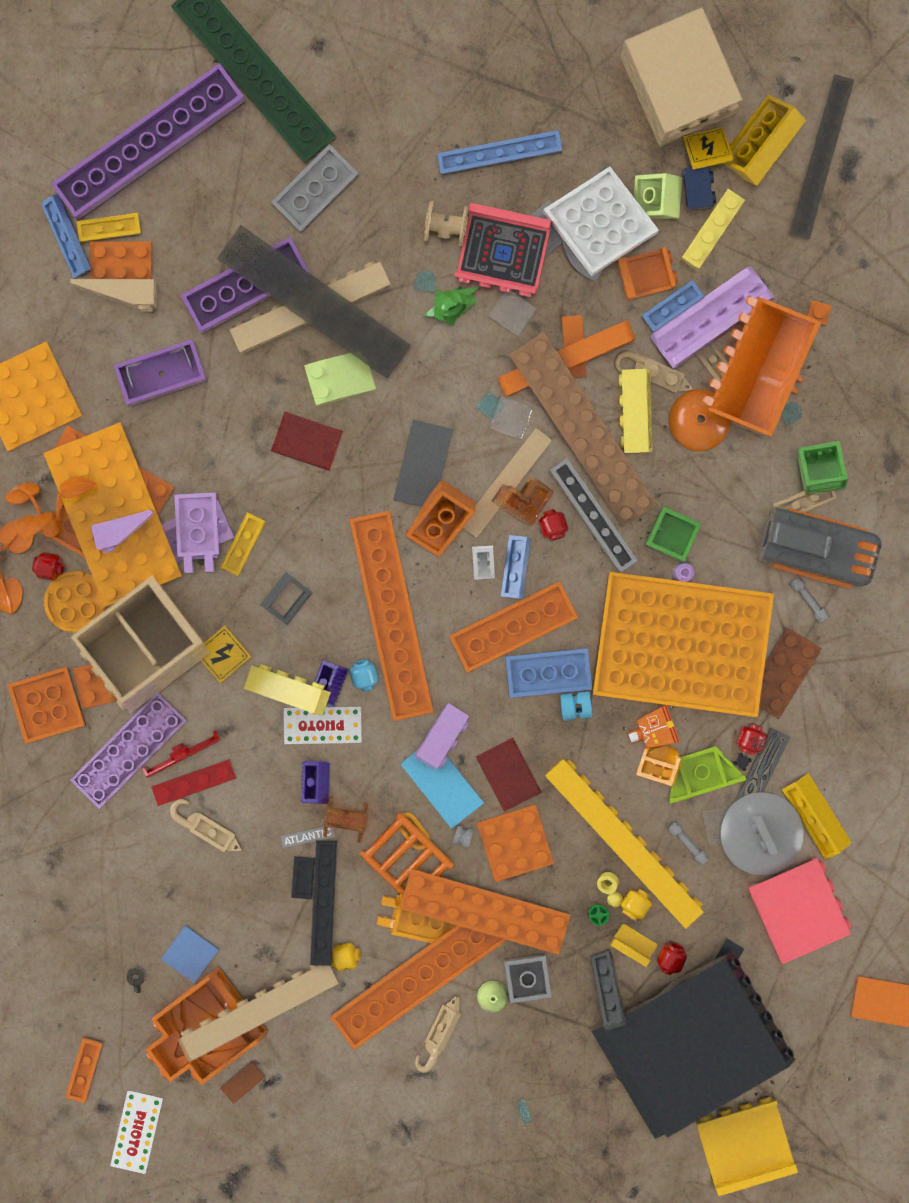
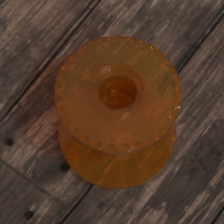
[323,797,368,843]

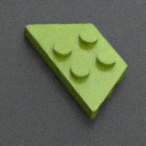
[669,746,746,804]

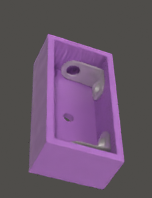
[113,339,207,407]

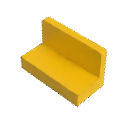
[610,923,657,967]

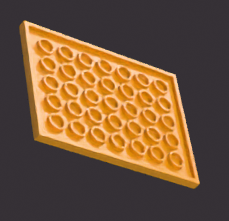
[593,572,774,717]

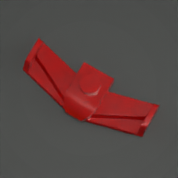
[142,730,221,778]

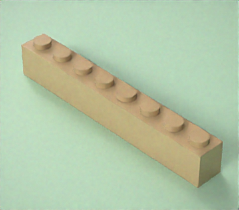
[230,261,391,354]
[177,966,339,1062]

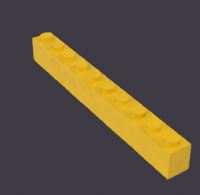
[545,758,704,929]

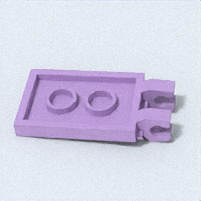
[174,492,220,574]

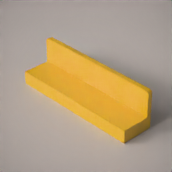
[782,773,852,860]

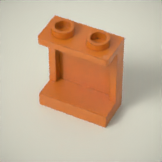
[616,246,679,301]

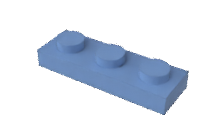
[642,280,705,333]
[501,535,531,599]

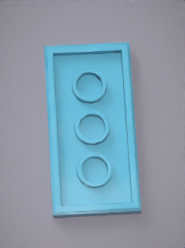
[401,752,484,829]

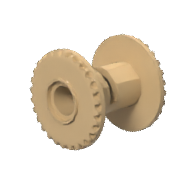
[424,200,468,247]

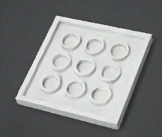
[543,167,659,276]

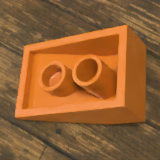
[405,480,475,557]

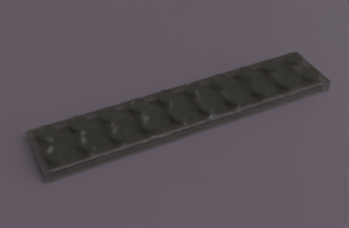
[217,224,411,379]

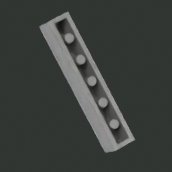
[549,458,638,573]

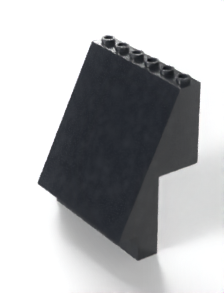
[592,952,796,1139]

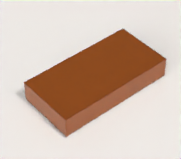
[220,1061,265,1104]

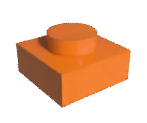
[807,300,832,326]

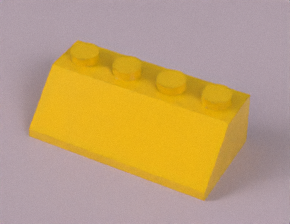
[722,95,806,186]

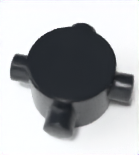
[733,753,752,771]

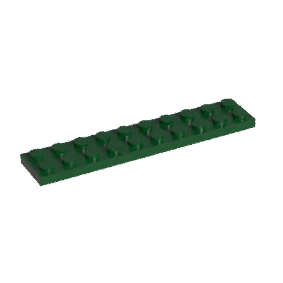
[171,0,336,163]

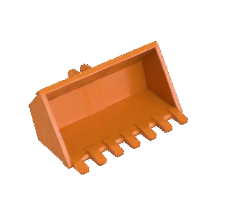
[702,296,822,437]

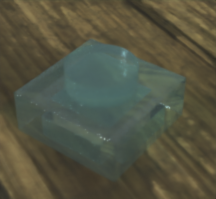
[476,391,505,421]

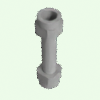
[790,576,830,623]
[667,821,710,866]

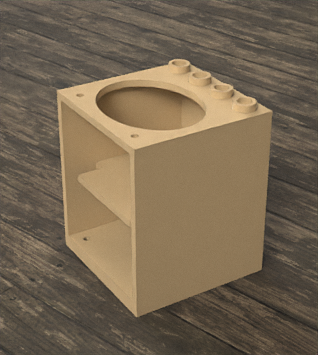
[620,7,742,147]
[71,576,210,713]

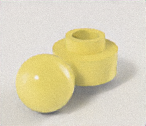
[597,872,624,908]

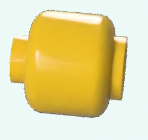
[621,889,652,921]
[331,943,361,971]

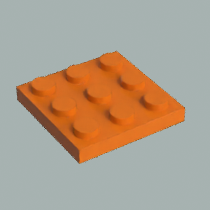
[7,666,85,744]
[477,804,554,882]

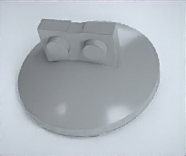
[720,792,803,875]

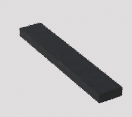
[310,840,337,966]

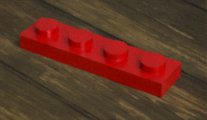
[151,759,237,806]

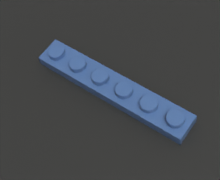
[437,130,562,175]

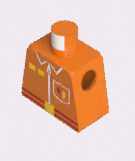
[628,705,680,748]

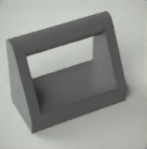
[260,572,312,625]

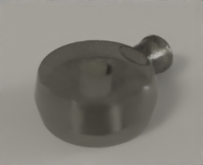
[126,967,146,993]

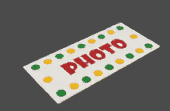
[284,707,362,744]
[110,1090,163,1174]

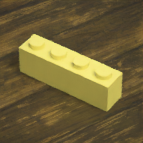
[680,189,745,271]
[619,369,653,453]
[244,664,331,716]

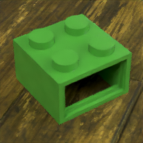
[797,441,848,495]
[645,507,701,562]

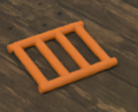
[359,812,455,894]

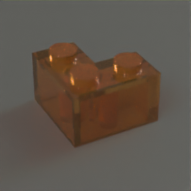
[492,478,554,526]

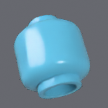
[349,659,379,691]

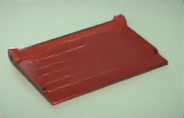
[271,412,343,471]
[476,738,542,812]

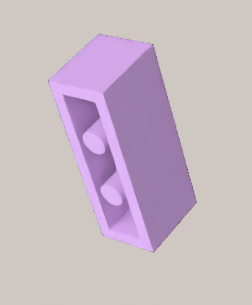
[413,703,469,770]

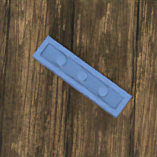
[41,194,91,279]

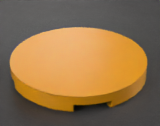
[44,571,106,633]

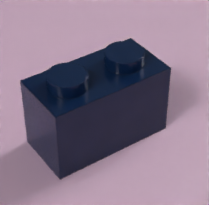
[683,166,716,212]

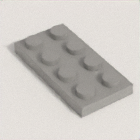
[271,144,359,232]

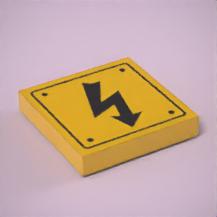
[683,127,733,170]
[201,626,252,684]

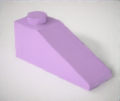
[91,510,154,553]

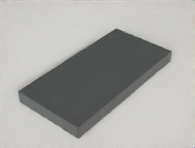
[394,420,453,507]

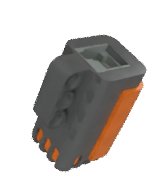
[758,507,882,589]

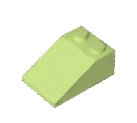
[304,350,376,407]

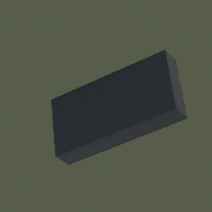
[291,856,315,899]

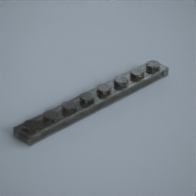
[789,74,854,239]

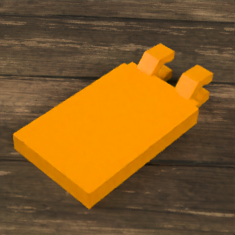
[376,894,455,943]

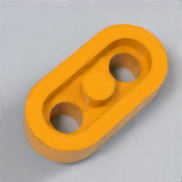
[399,812,430,850]

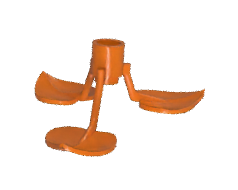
[5,477,97,543]
[0,519,33,614]

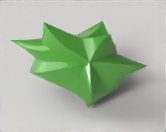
[423,286,480,325]

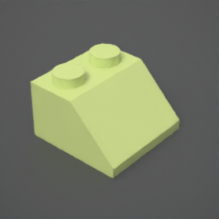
[634,173,682,219]

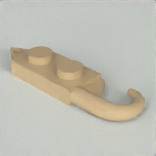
[615,350,693,394]
[170,799,242,853]
[415,997,461,1073]

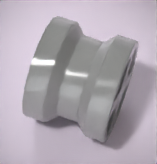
[452,825,474,849]

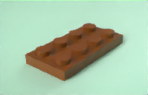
[759,627,822,719]

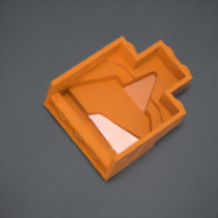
[145,966,268,1085]

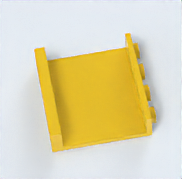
[696,1096,798,1197]

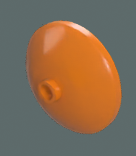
[669,389,731,451]

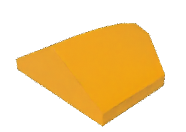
[636,745,682,787]

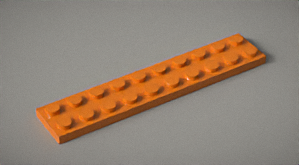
[349,511,434,721]
[330,925,507,1050]

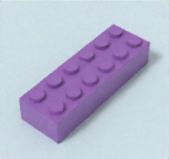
[181,237,311,334]

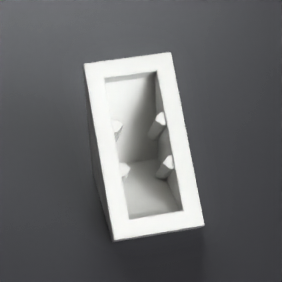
[472,546,495,580]

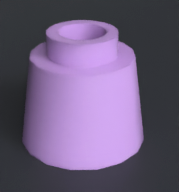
[672,562,695,582]

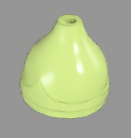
[477,980,509,1012]

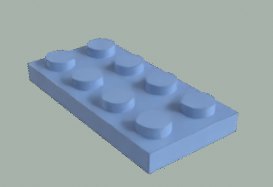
[506,648,592,698]

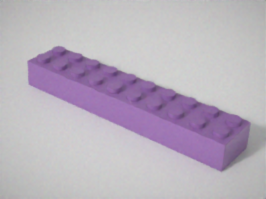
[51,63,245,220]

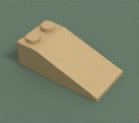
[70,279,158,312]

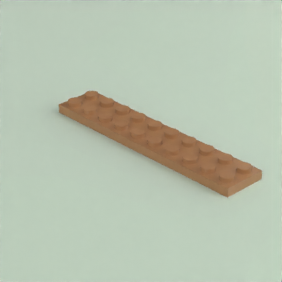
[509,331,658,527]

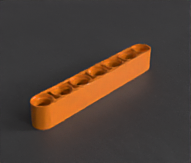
[498,320,636,397]

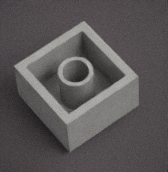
[504,954,552,1003]

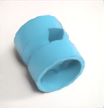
[560,691,592,721]

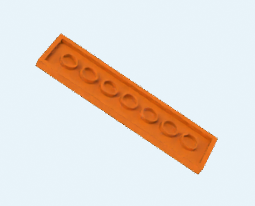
[400,868,571,955]

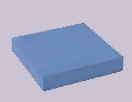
[161,925,219,984]

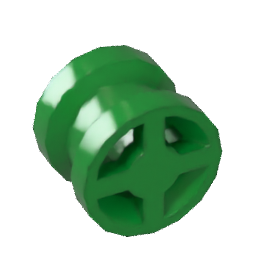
[588,904,609,926]

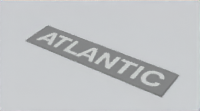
[280,825,335,848]

